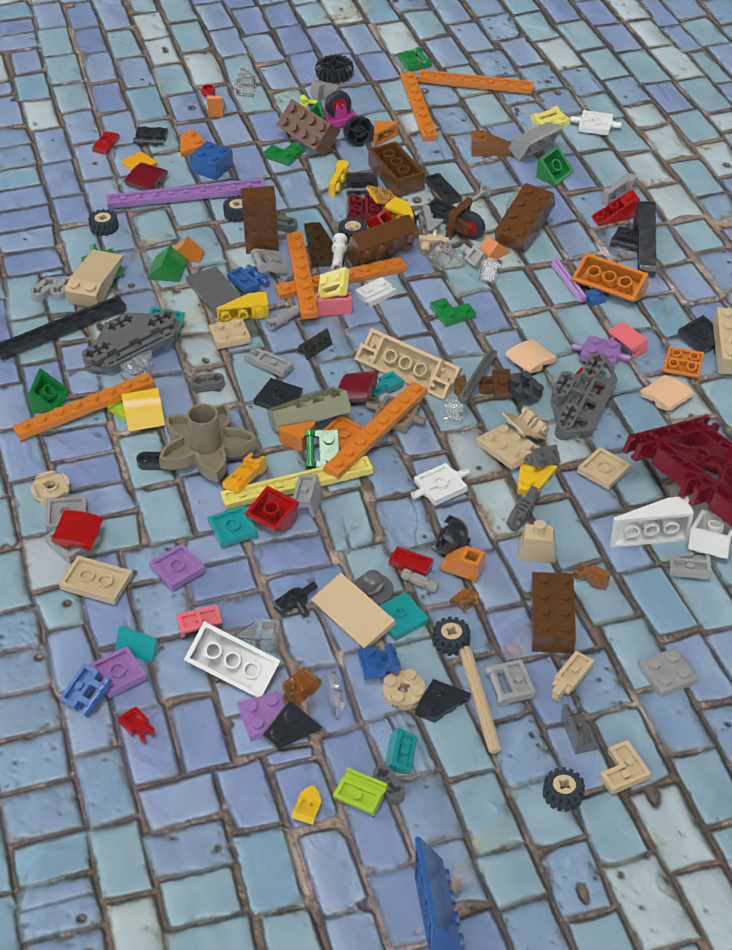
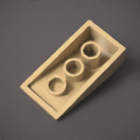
[64,249,124,307]

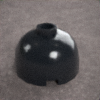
[343,115,374,147]
[435,515,471,555]

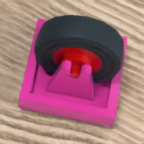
[323,90,356,128]

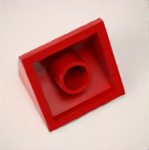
[244,485,299,532]

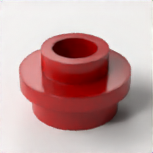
[201,84,215,97]

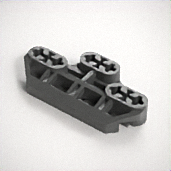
[82,309,179,373]
[551,352,618,440]

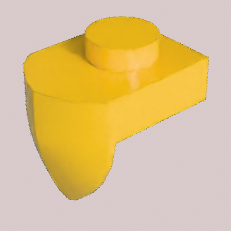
[291,785,321,825]

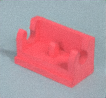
[317,292,352,316]
[608,321,647,358]
[176,605,222,638]

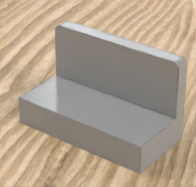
[293,474,322,517]

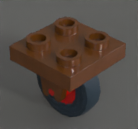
[445,197,485,240]

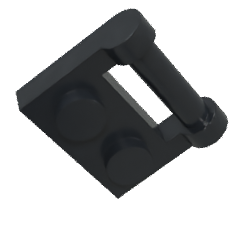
[346,172,378,195]
[610,226,637,251]

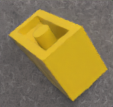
[385,197,414,221]

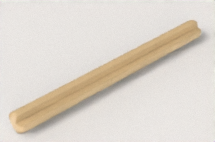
[459,646,501,755]

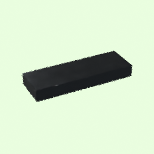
[425,173,462,205]

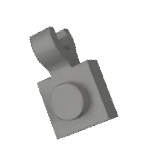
[460,243,487,269]

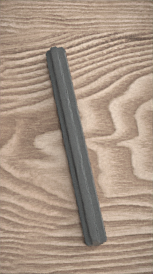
[458,348,497,404]

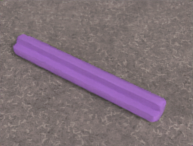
[551,258,587,303]

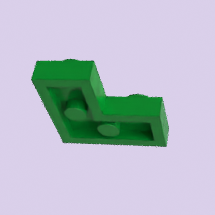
[263,142,306,166]
[430,298,476,327]

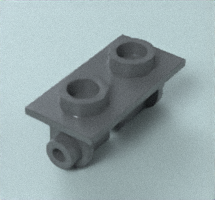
[524,444,561,468]

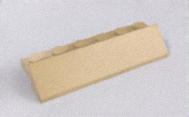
[354,328,463,400]

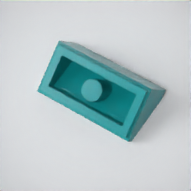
[115,626,159,663]
[384,727,417,775]

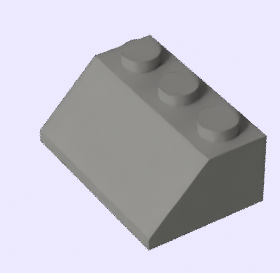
[508,122,564,162]

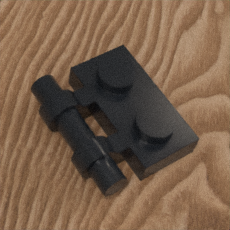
[133,126,168,146]

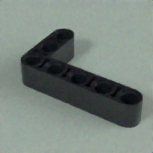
[633,201,656,277]

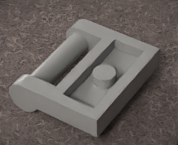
[251,249,288,274]
[485,659,536,707]

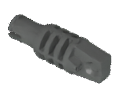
[506,486,541,531]

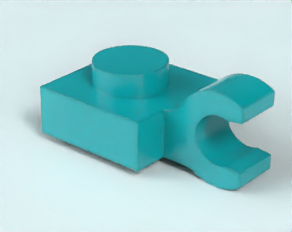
[371,371,404,397]

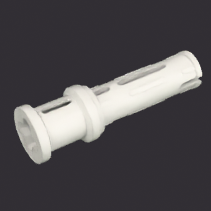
[331,233,348,271]

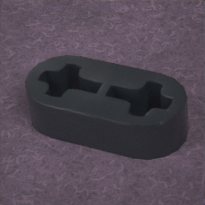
[136,452,168,470]

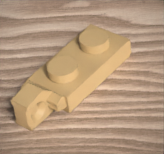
[551,651,595,702]

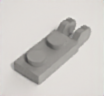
[244,347,293,378]

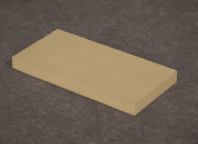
[311,573,396,649]

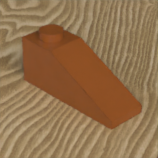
[470,131,513,157]

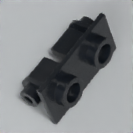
[297,328,333,360]

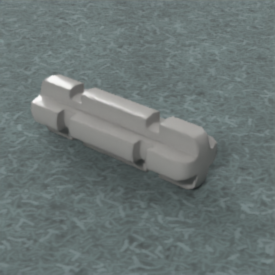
[401,569,440,593]

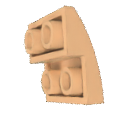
[505,339,557,373]
[640,375,694,411]

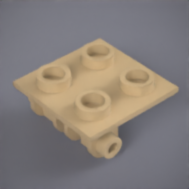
[502,407,549,440]

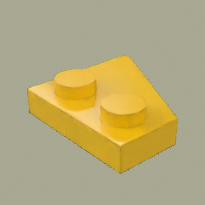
[517,463,557,495]

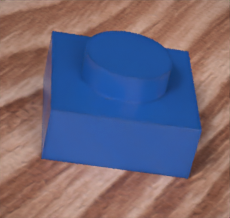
[584,288,607,306]

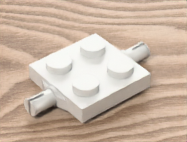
[570,110,622,135]
[411,463,470,506]

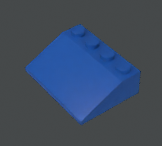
[414,837,465,950]

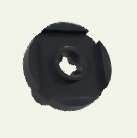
[507,371,544,404]

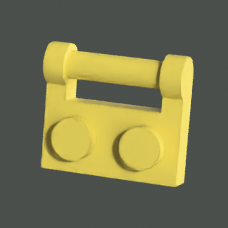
[531,106,570,127]
[315,267,350,302]

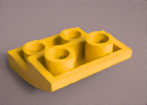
[121,388,165,432]

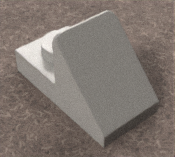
[310,79,339,101]
[419,205,444,235]

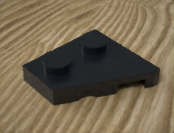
[416,197,456,223]
[415,679,471,723]
[261,700,322,750]

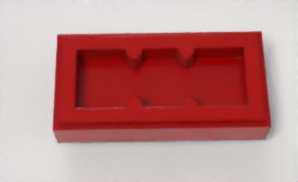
[92,131,120,154]
[389,546,434,577]

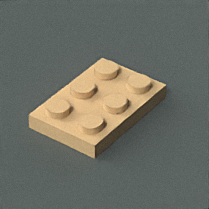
[476,423,539,470]
[59,556,133,605]

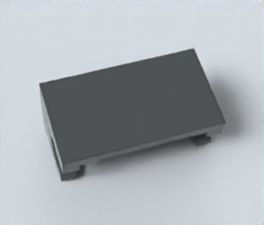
[561,703,597,755]

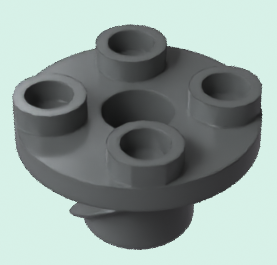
[354,570,393,606]

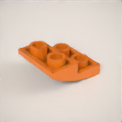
[663,346,704,379]

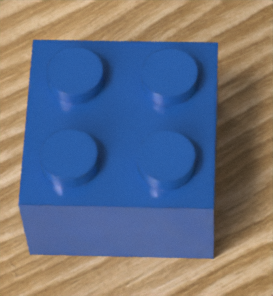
[189,141,233,181]

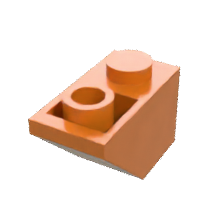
[439,546,485,582]

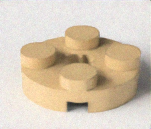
[30,471,70,506]
[382,668,425,710]

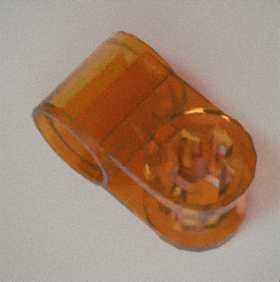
[282,667,322,706]

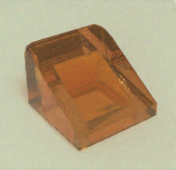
[454,375,467,396]
[449,588,479,612]

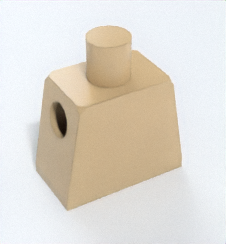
[517,520,556,563]

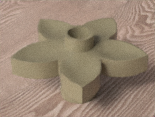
[159,403,258,483]

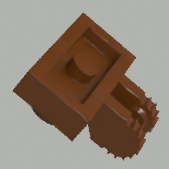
[479,369,513,399]

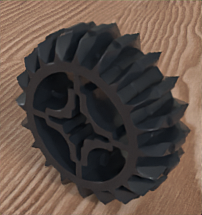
[315,54,354,84]

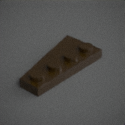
[304,222,344,268]

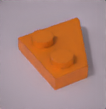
[180,129,206,157]

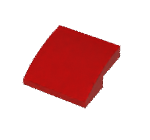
[51,510,104,551]

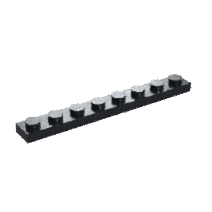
[0,295,127,360]

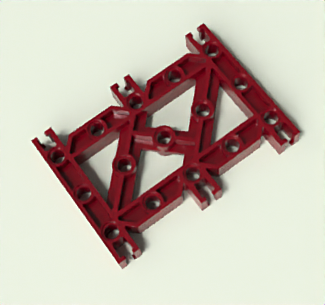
[622,415,732,527]

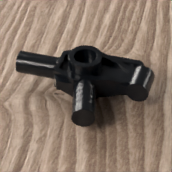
[273,581,318,617]

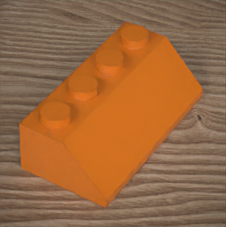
[571,253,649,302]

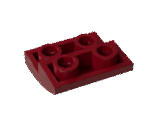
[124,162,168,190]
[346,194,381,221]
[338,371,379,403]

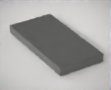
[186,266,241,318]

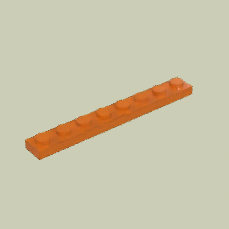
[417,69,534,94]
[400,71,438,142]
[286,232,318,319]
[274,257,407,300]
[13,373,156,441]
[324,381,428,479]

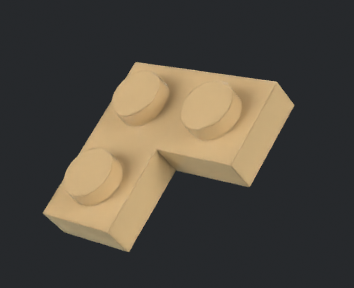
[600,740,651,795]

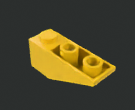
[216,292,269,322]

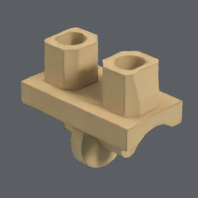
[419,229,449,256]

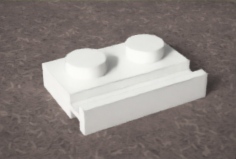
[355,277,397,307]

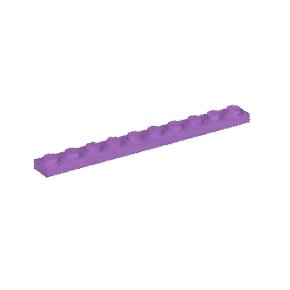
[106,178,265,209]

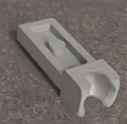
[602,173,638,206]

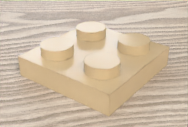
[209,318,251,350]
[577,447,631,490]

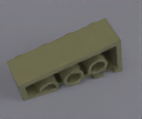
[267,387,352,433]

